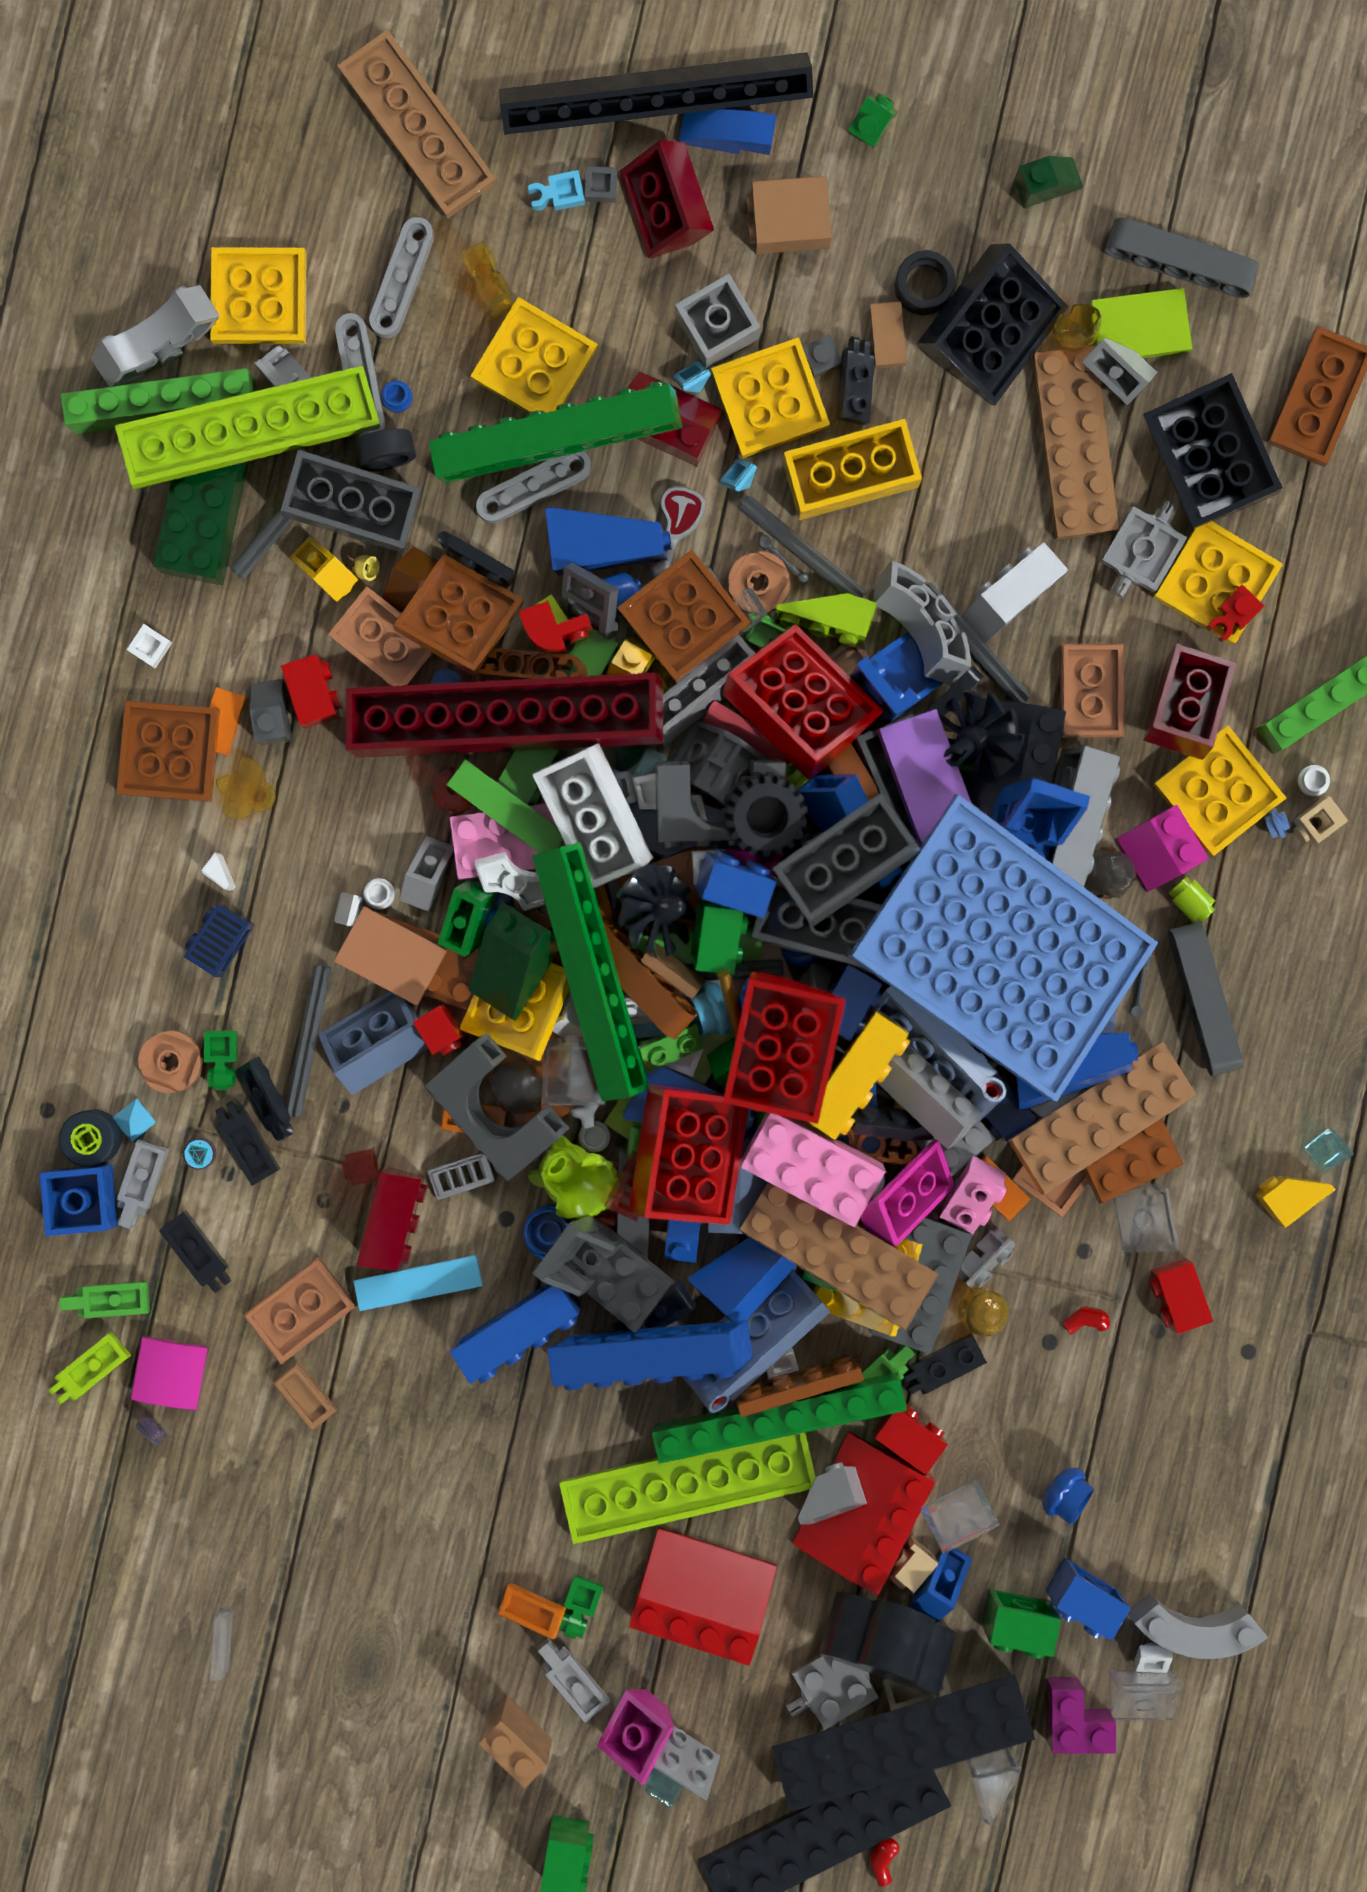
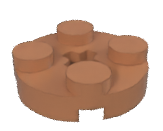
[728,551,790,615]
[138,1031,203,1093]

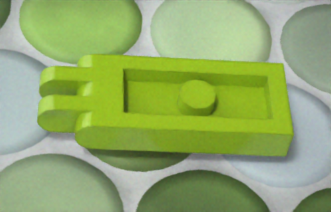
[48,1331,131,1405]

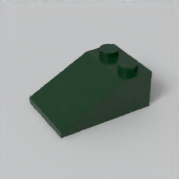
[468,902,559,1021]

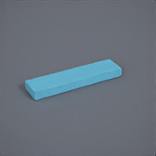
[353,1254,483,1311]

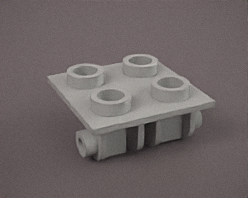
[654,1726,720,1800]

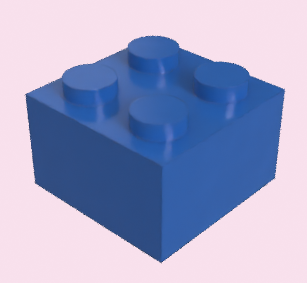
[695,849,777,918]
[39,1164,118,1236]
[1046,1558,1131,1641]

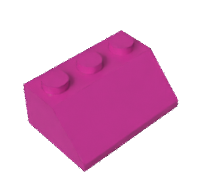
[861,1139,955,1248]

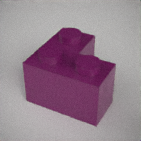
[1046,1677,1116,1754]

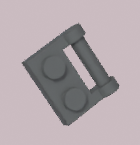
[560,563,618,639]

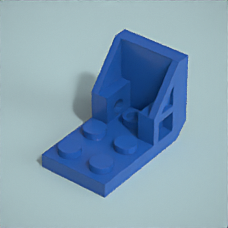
[850,632,944,725]
[992,778,1090,860]

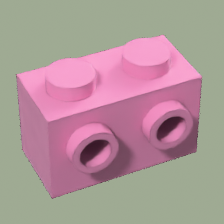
[940,1155,1007,1235]

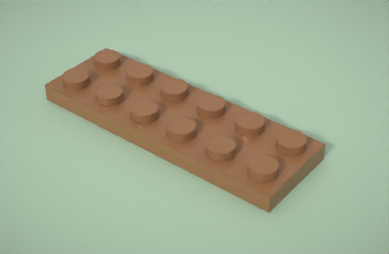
[337,29,497,219]
[1032,346,1119,540]
[1008,1042,1197,1195]
[740,1182,938,1331]

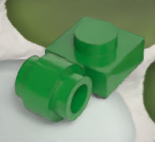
[204,1031,238,1090]
[559,1574,604,1639]

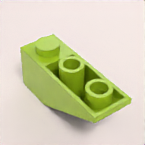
[775,593,877,647]

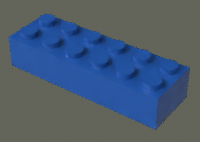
[547,1320,753,1390]

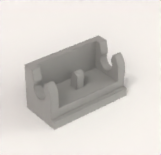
[255,345,311,387]

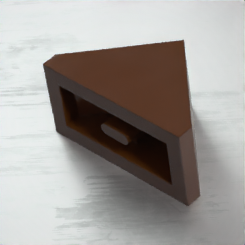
[382,546,438,612]

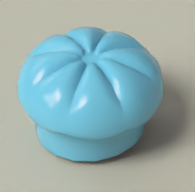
[685,982,731,1037]

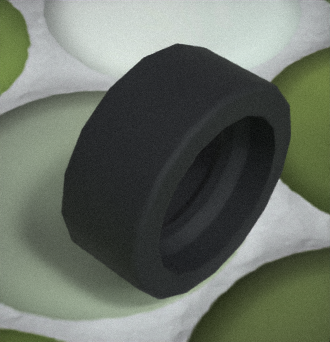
[894,250,956,316]
[353,428,416,471]

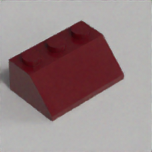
[619,140,714,258]
[627,371,723,467]
[356,1167,428,1271]

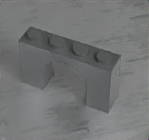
[655,759,786,847]
[425,1032,569,1181]

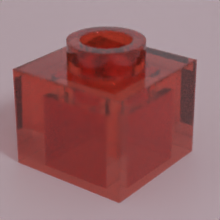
[342,1147,380,1186]

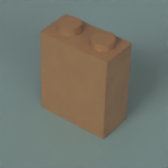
[746,176,832,254]
[479,1695,552,1789]

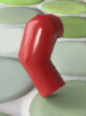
[1062,1306,1111,1335]
[870,1838,899,1887]

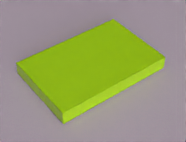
[1090,288,1192,358]

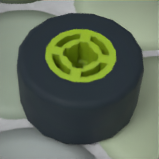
[59,1110,122,1167]

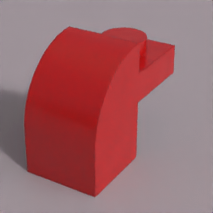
[518,601,592,654]

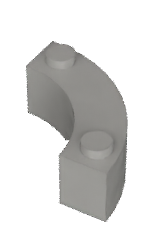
[91,285,220,387]
[873,560,971,686]
[1128,1593,1268,1659]

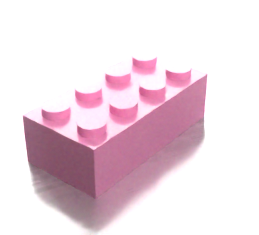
[450,804,566,881]
[741,1112,886,1227]

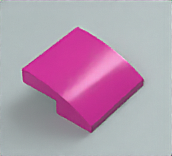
[130,1337,208,1410]

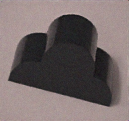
[818,1592,956,1697]

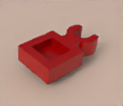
[1206,584,1264,642]

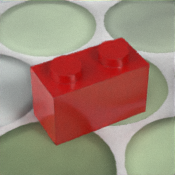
[281,654,343,729]
[413,1005,466,1056]
[1149,1258,1213,1334]
[872,1404,948,1475]

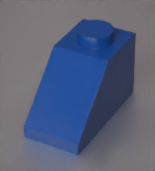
[664,1220,701,1263]
[910,1542,972,1623]

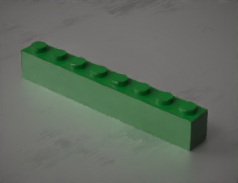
[429,381,682,484]
[532,842,648,1102]
[652,1372,907,1464]

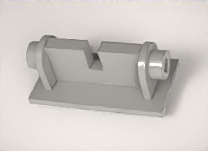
[958,1228,1016,1290]

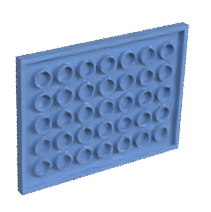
[849,795,1158,1102]

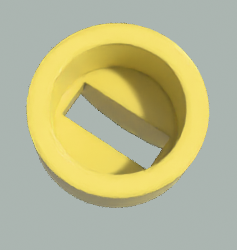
[352,555,380,581]

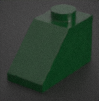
[1014,156,1083,209]

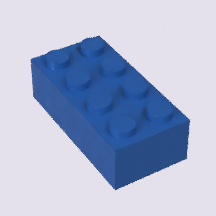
[450,1284,581,1384]

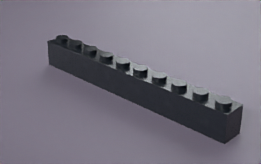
[499,52,814,135]

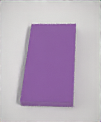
[876,709,972,848]

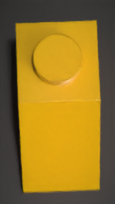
[289,536,358,602]
[607,634,656,675]
[1254,1176,1335,1228]

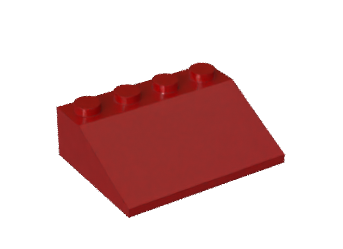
[722,624,883,780]
[723,971,846,1124]
[628,1084,749,1225]
[792,1431,936,1596]
[629,1527,777,1666]

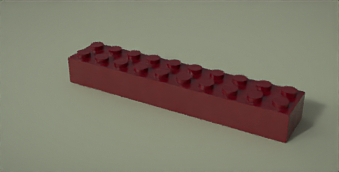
[346,673,663,758]

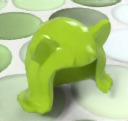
[528,1135,618,1220]

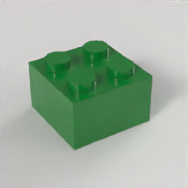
[690,896,748,975]
[982,1589,1061,1659]
[540,1815,594,1892]

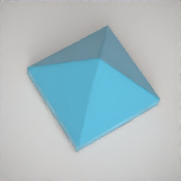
[672,361,711,393]
[719,458,757,492]
[112,1098,157,1142]

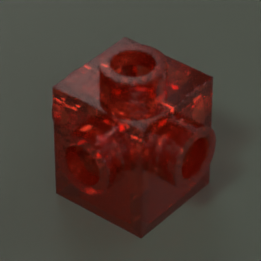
[431,767,474,814]

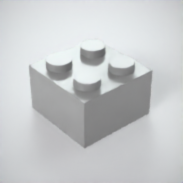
[675,274,761,369]

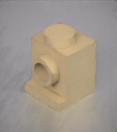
[1293,796,1348,845]
[889,1536,938,1593]

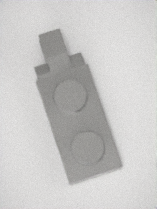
[117,1140,169,1229]
[538,1638,610,1723]

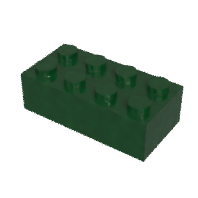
[154,462,248,586]

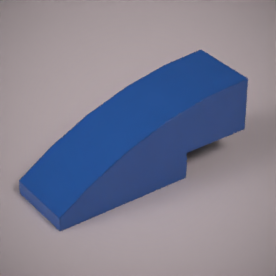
[679,109,777,155]

